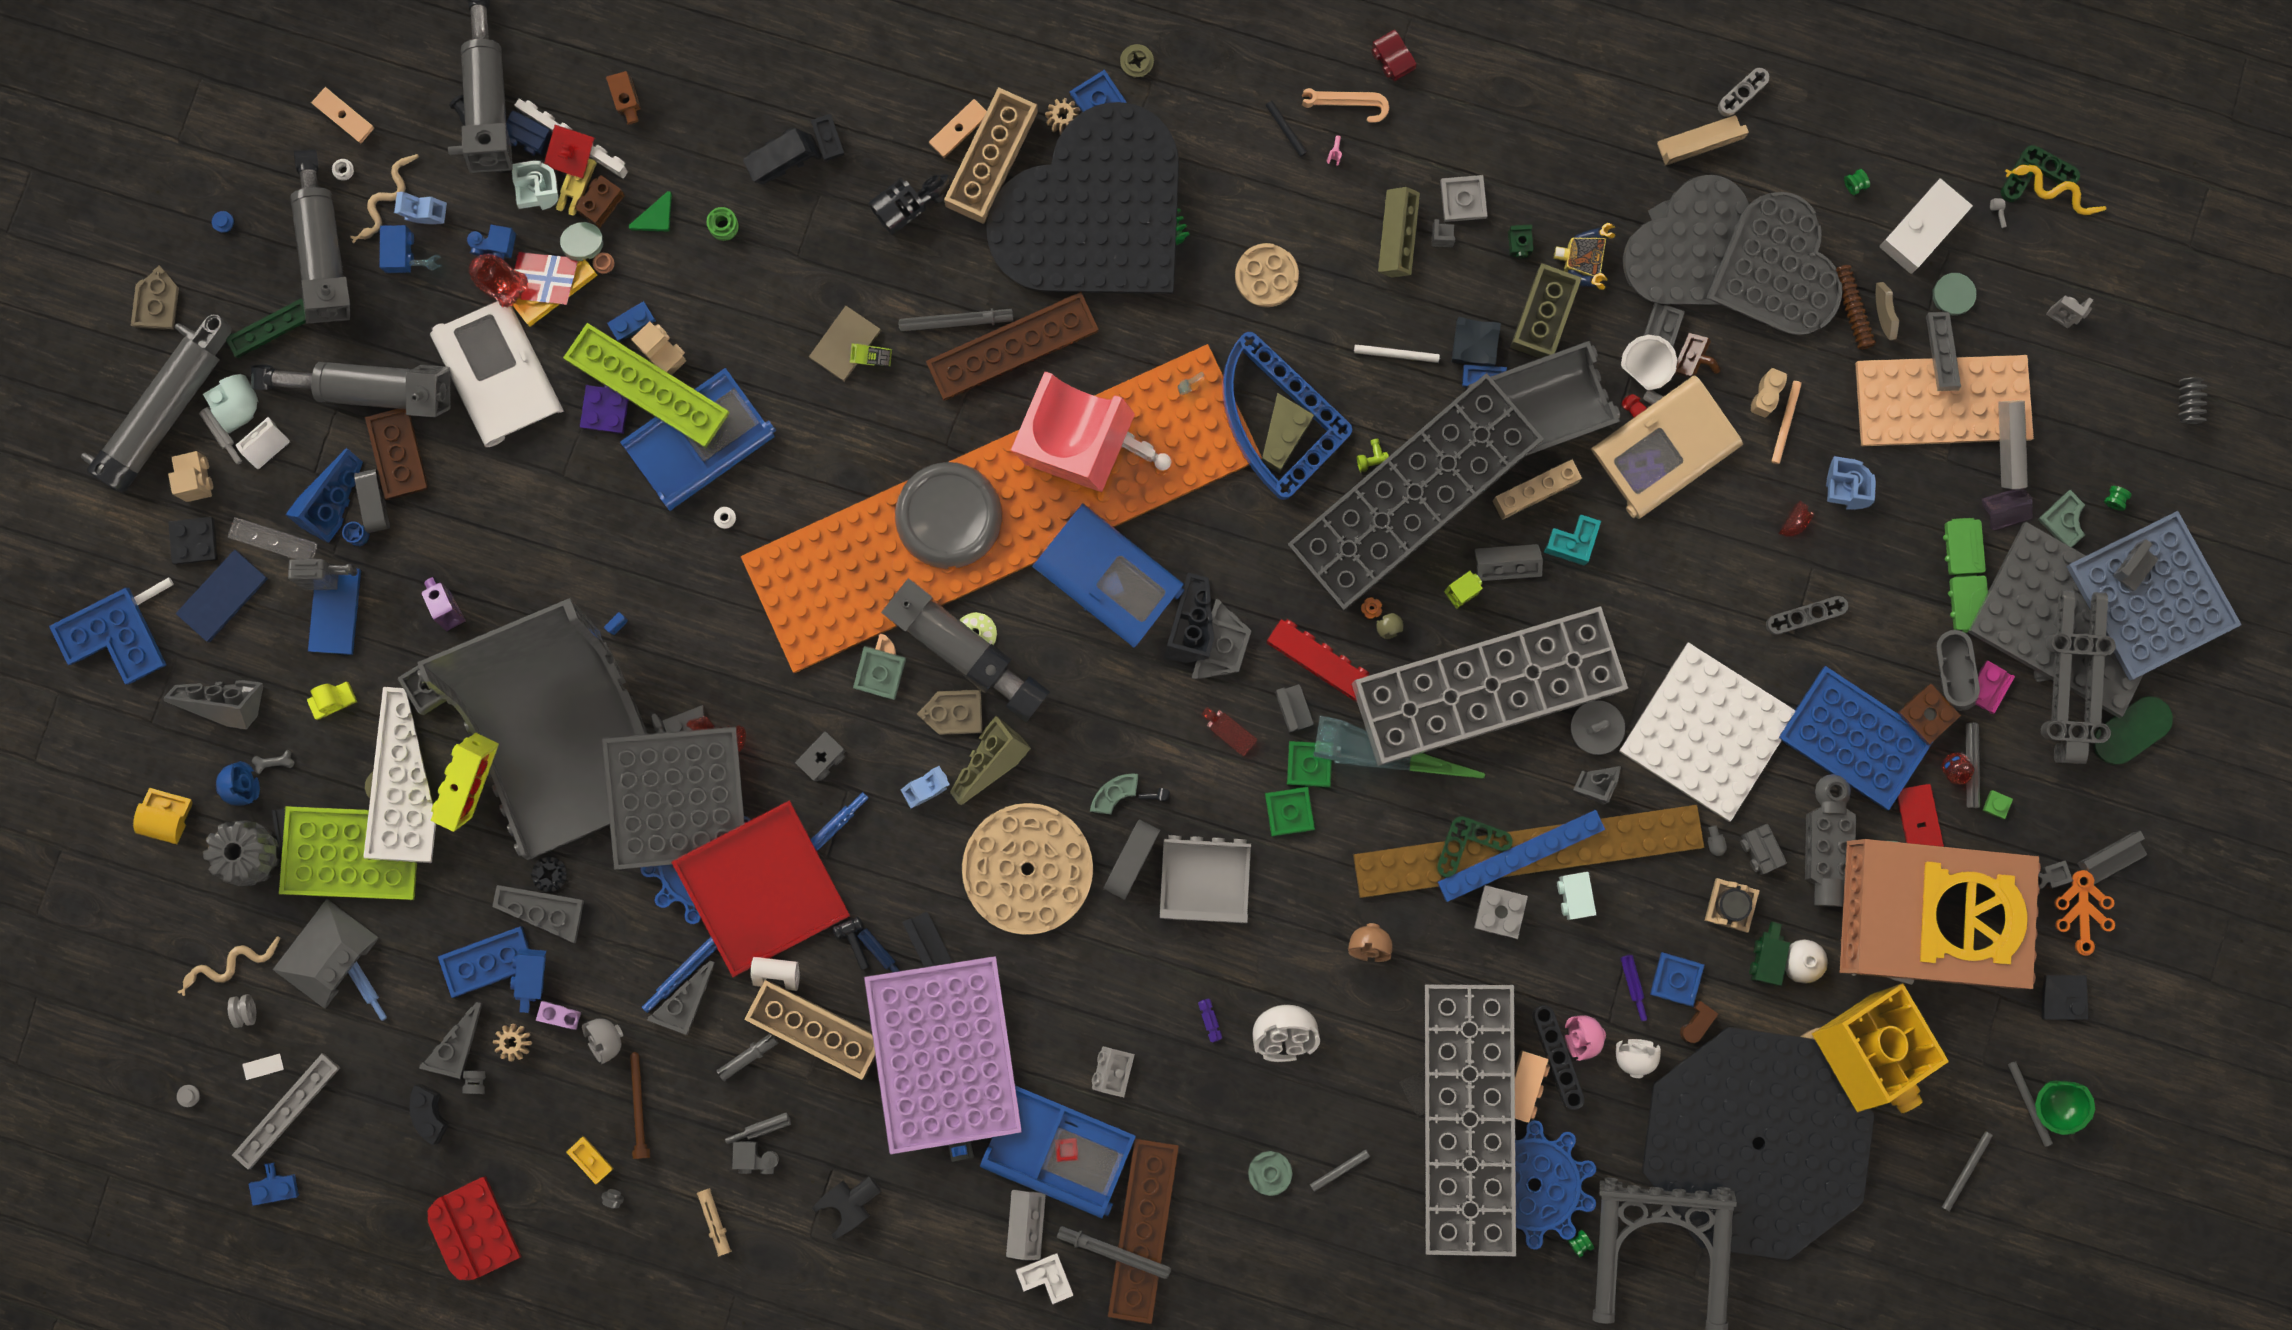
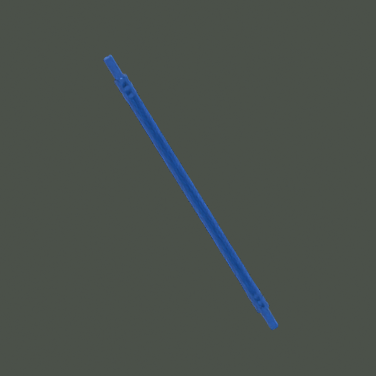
[642,792,868,1013]

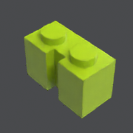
[1444,571,1483,609]

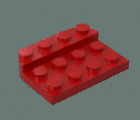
[428,1176,522,1280]

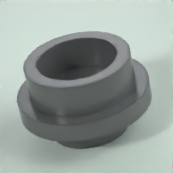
[602,1189,624,1208]

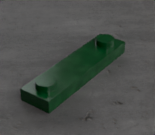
[226,298,306,358]

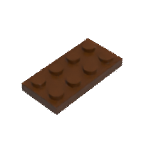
[365,409,429,500]

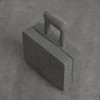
[288,559,358,590]

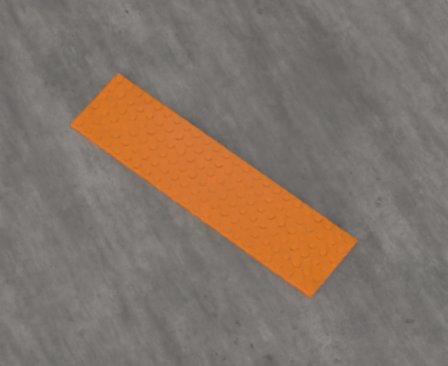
[741,344,1262,673]

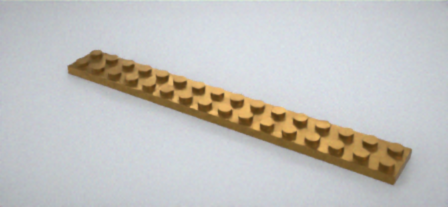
[1353,805,1704,898]

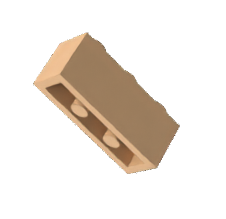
[1515,1051,1550,1123]

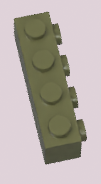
[1378,187,1420,278]

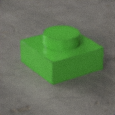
[1982,790,2013,819]

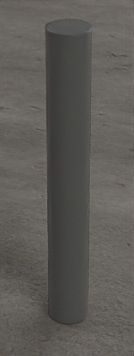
[1310,1149,1370,1192]

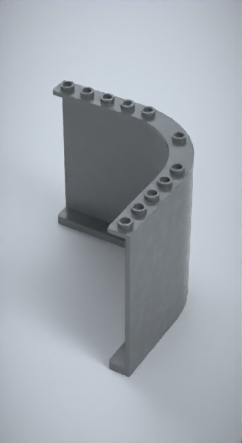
[417,598,648,860]

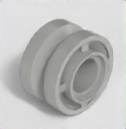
[228,994,256,1028]

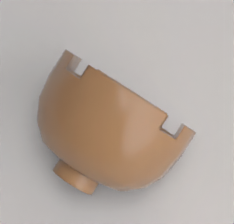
[1348,923,1392,962]

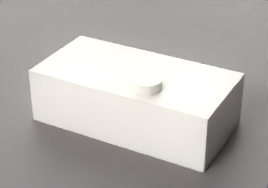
[1879,178,1973,274]

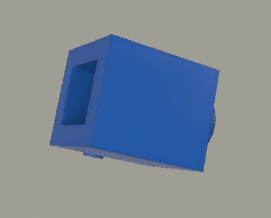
[467,225,516,260]

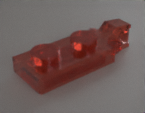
[1201,707,1257,757]

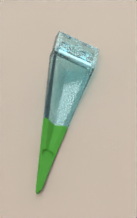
[1313,716,1485,778]

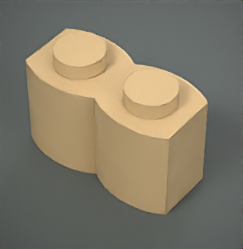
[1751,368,1787,418]

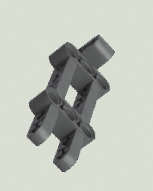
[2041,590,2116,764]

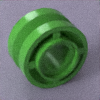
[707,207,739,241]

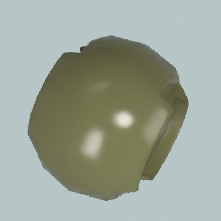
[1376,613,1404,639]

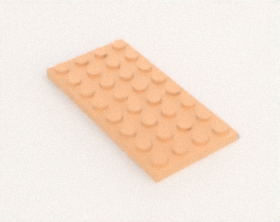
[1855,355,2034,446]

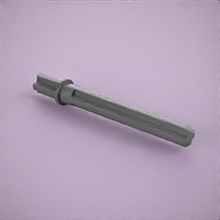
[899,308,1013,331]
[1057,1226,1171,1279]

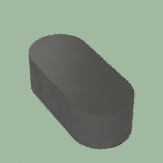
[1936,630,1980,711]
[1103,819,1160,900]

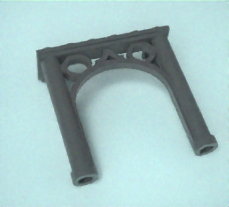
[1592,1178,1737,1330]

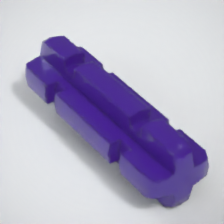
[1198,999,1222,1042]

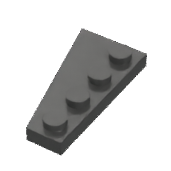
[492,885,584,943]

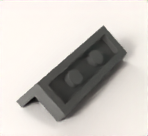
[1475,544,1543,581]
[2077,831,2147,884]

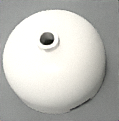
[1253,1005,1320,1062]

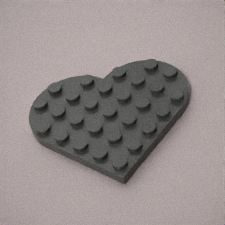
[1623,175,1749,305]
[1706,192,1842,335]

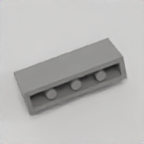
[1998,400,2028,489]

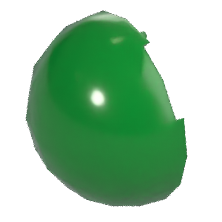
[2035,1081,2095,1135]

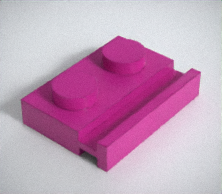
[1975,661,2015,714]

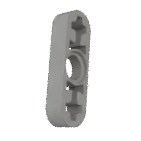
[1718,68,1769,117]

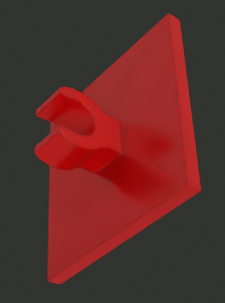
[544,125,595,179]

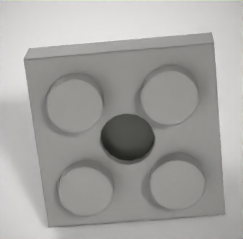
[1474,885,1528,939]

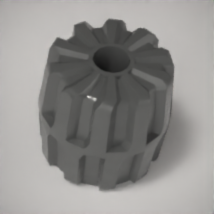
[203,820,281,886]

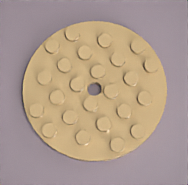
[962,803,1093,935]

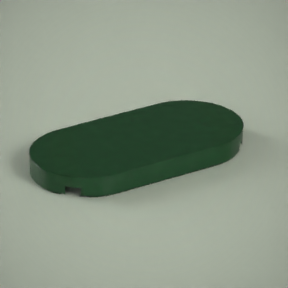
[2093,697,2173,764]

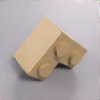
[631,322,686,375]
[168,451,213,502]

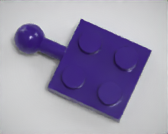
[580,385,629,434]

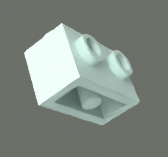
[1557,872,1596,920]

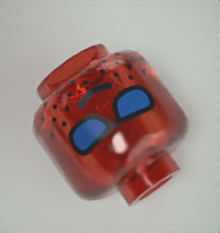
[1941,752,1975,785]

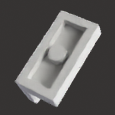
[236,417,290,469]

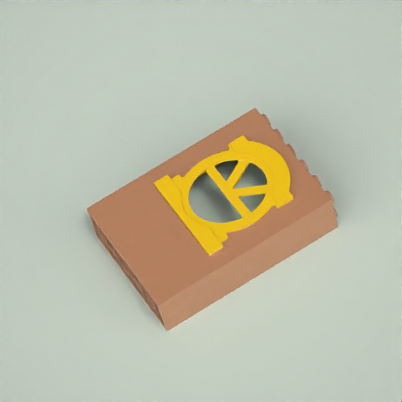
[1840,839,2041,989]

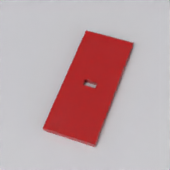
[1897,784,1944,847]

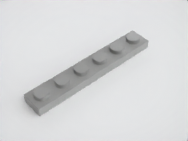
[232,1053,340,1170]

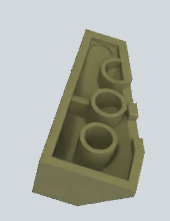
[950,716,1031,805]

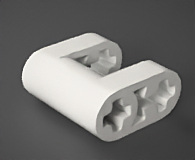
[751,957,800,991]

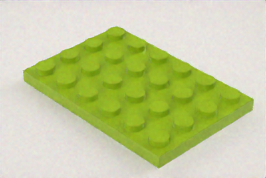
[279,806,417,900]

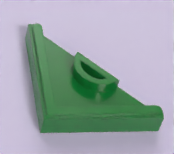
[629,191,672,232]

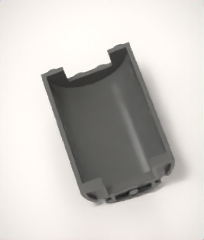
[1468,341,1620,455]

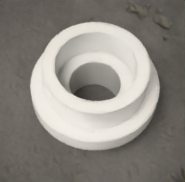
[332,159,354,180]
[714,507,736,529]

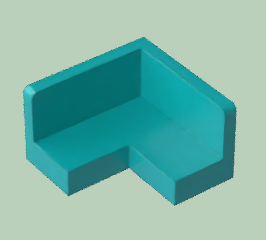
[1544,515,1601,566]

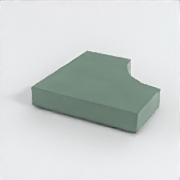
[2038,490,2085,547]

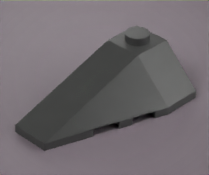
[164,680,263,729]

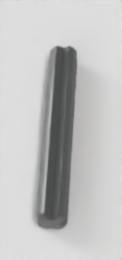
[1966,723,1980,808]

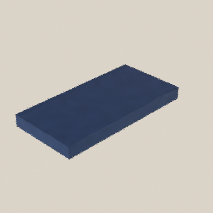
[175,550,268,642]

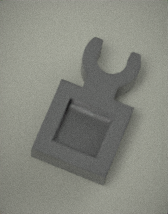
[2038,860,2073,889]

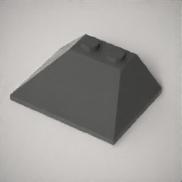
[273,899,379,1009]

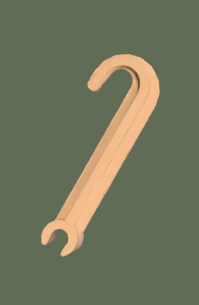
[1302,88,1389,123]

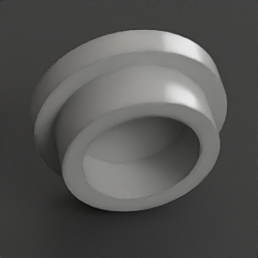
[177,1085,200,1107]

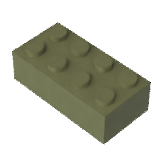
[1510,263,1582,359]

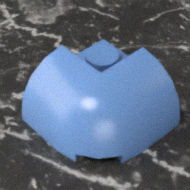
[1826,456,1876,510]

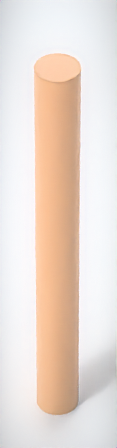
[1771,381,1802,464]

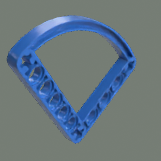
[1223,332,1352,500]

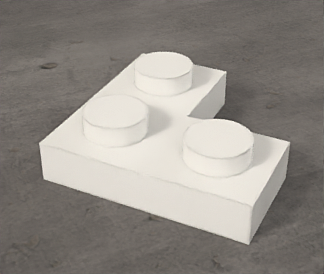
[1016,1253,1073,1304]

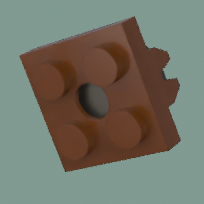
[1898,684,1961,745]

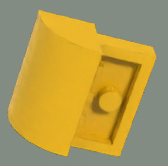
[133,788,193,844]

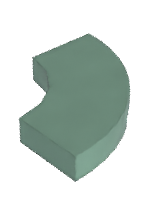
[1090,774,1138,815]

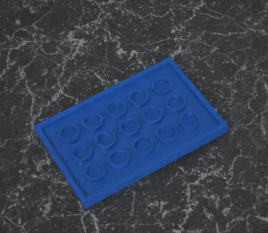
[1779,666,1933,811]

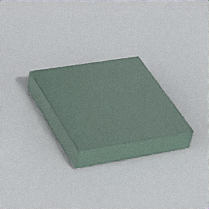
[853,646,906,700]

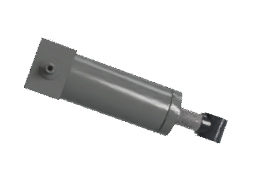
[290,149,350,324]

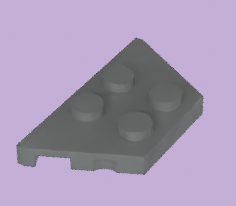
[1192,599,1251,680]

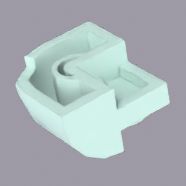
[512,161,558,210]
[203,374,259,433]

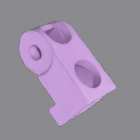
[536,1001,581,1029]

